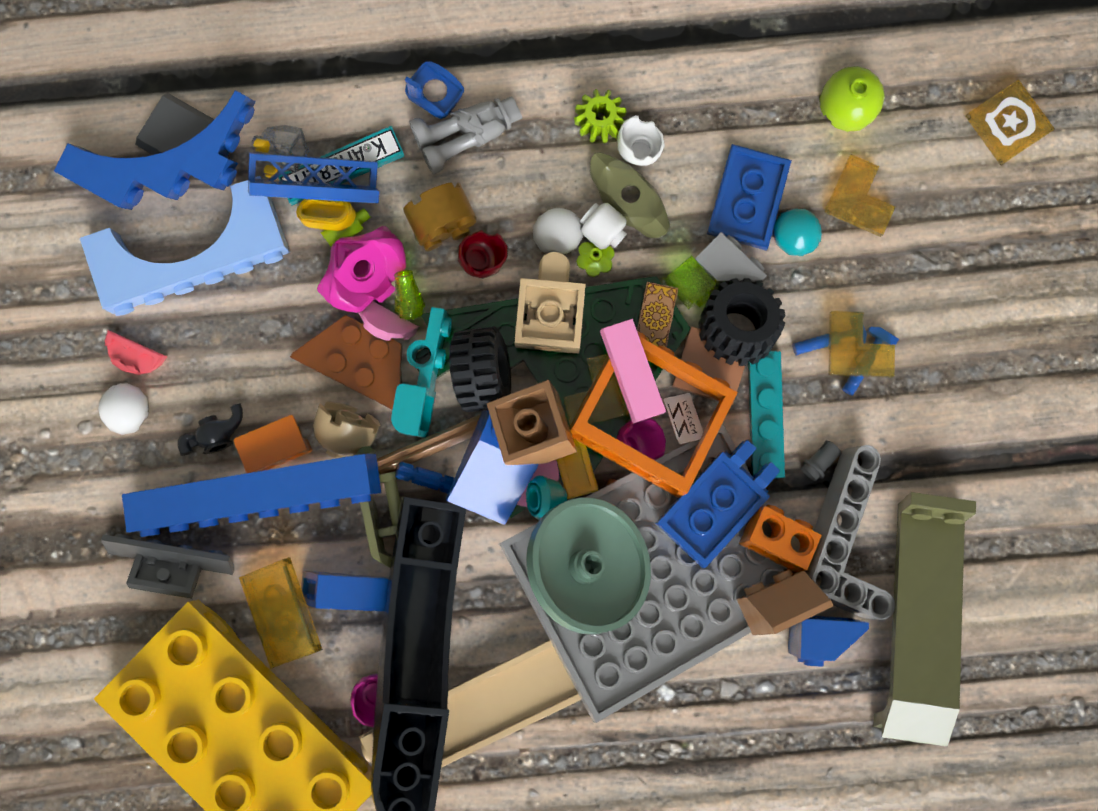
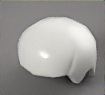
[617,116,665,166]
[533,208,583,255]
[98,383,149,435]

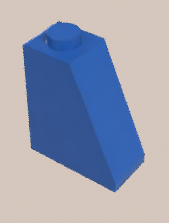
[300,571,389,611]

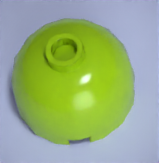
[820,66,885,132]

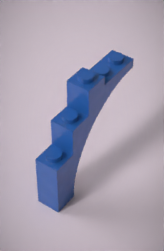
[54,90,256,210]

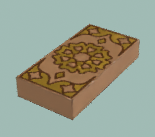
[637,282,678,347]

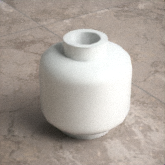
[580,203,627,249]

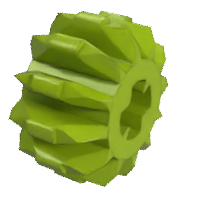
[574,89,627,144]

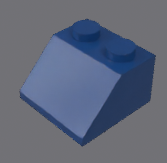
[788,616,869,667]

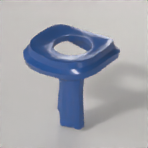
[405,62,464,119]

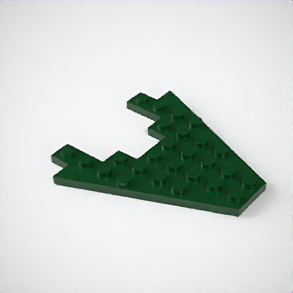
[416,276,691,518]

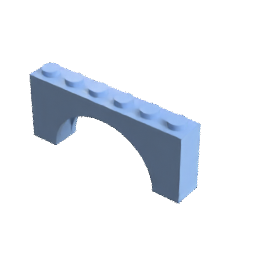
[80,176,290,316]

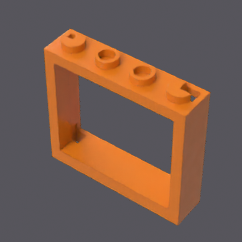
[569,331,738,498]

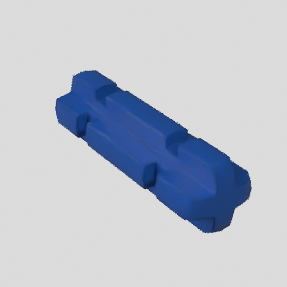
[395,462,454,494]

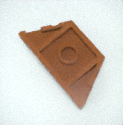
[290,315,402,410]

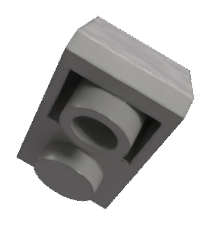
[692,232,767,287]

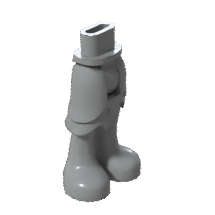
[409,96,522,175]

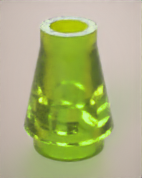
[394,270,426,320]

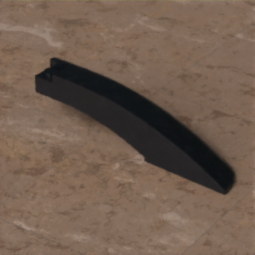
[371,497,466,811]

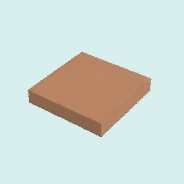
[672,326,745,406]

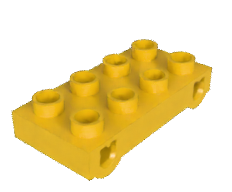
[94,599,372,811]

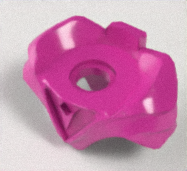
[317,226,406,313]

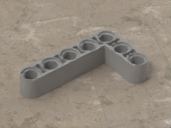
[805,445,895,620]

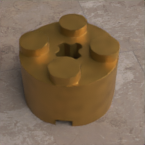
[403,182,477,251]

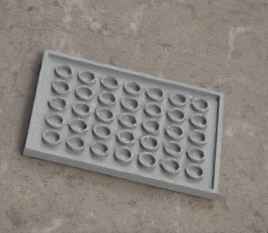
[500,424,794,723]

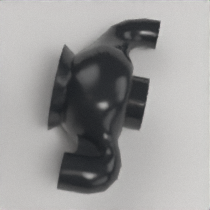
[178,403,243,456]

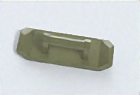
[356,446,401,568]

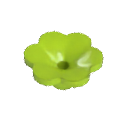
[576,242,615,277]

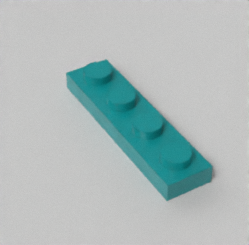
[748,351,785,478]

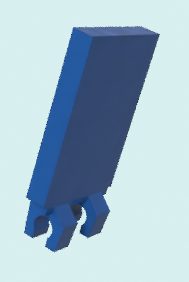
[655,440,780,568]

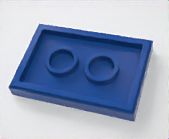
[707,144,792,251]

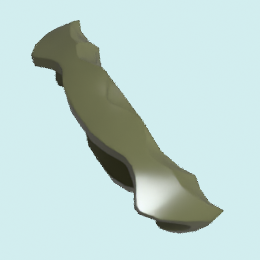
[590,152,670,238]

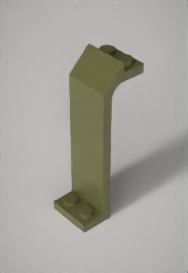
[873,492,976,747]

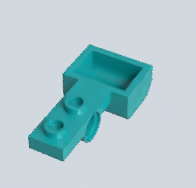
[391,307,452,438]

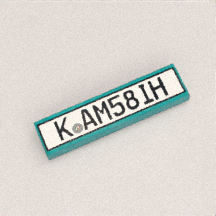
[278,126,405,206]

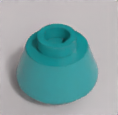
[526,475,567,520]

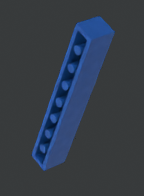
[122,454,382,537]

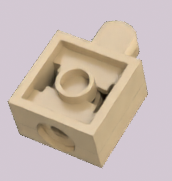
[515,252,586,354]

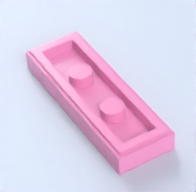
[600,319,666,424]

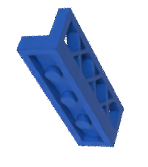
[248,152,379,203]

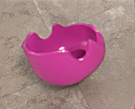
[616,418,666,460]
[350,673,378,728]

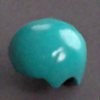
[773,208,822,256]

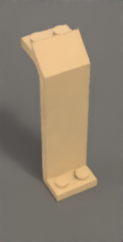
[359,640,581,768]

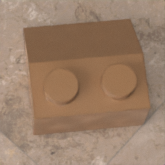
[487,380,577,465]
[737,568,833,635]

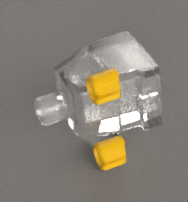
[252,125,309,178]

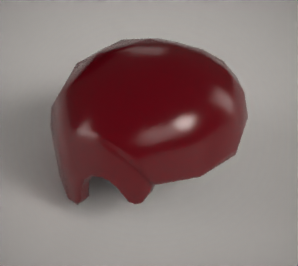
[458,230,508,279]

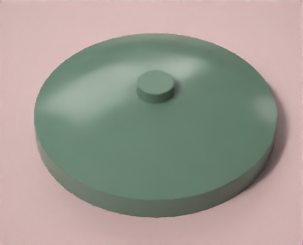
[526,497,651,634]

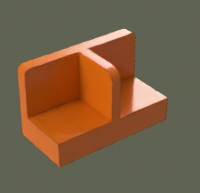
[234,415,312,473]

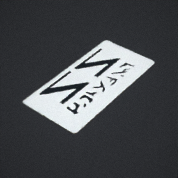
[664,393,703,444]

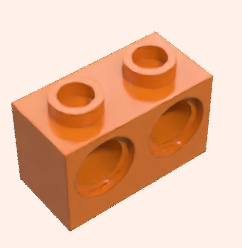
[739,504,822,572]

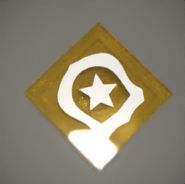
[965,79,1055,166]

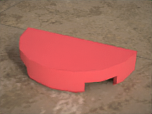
[105,330,167,375]

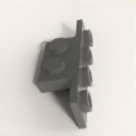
[101,534,234,599]

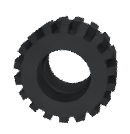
[698,278,786,366]
[449,326,511,412]

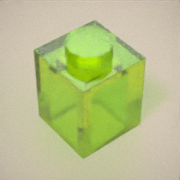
[665,256,716,310]

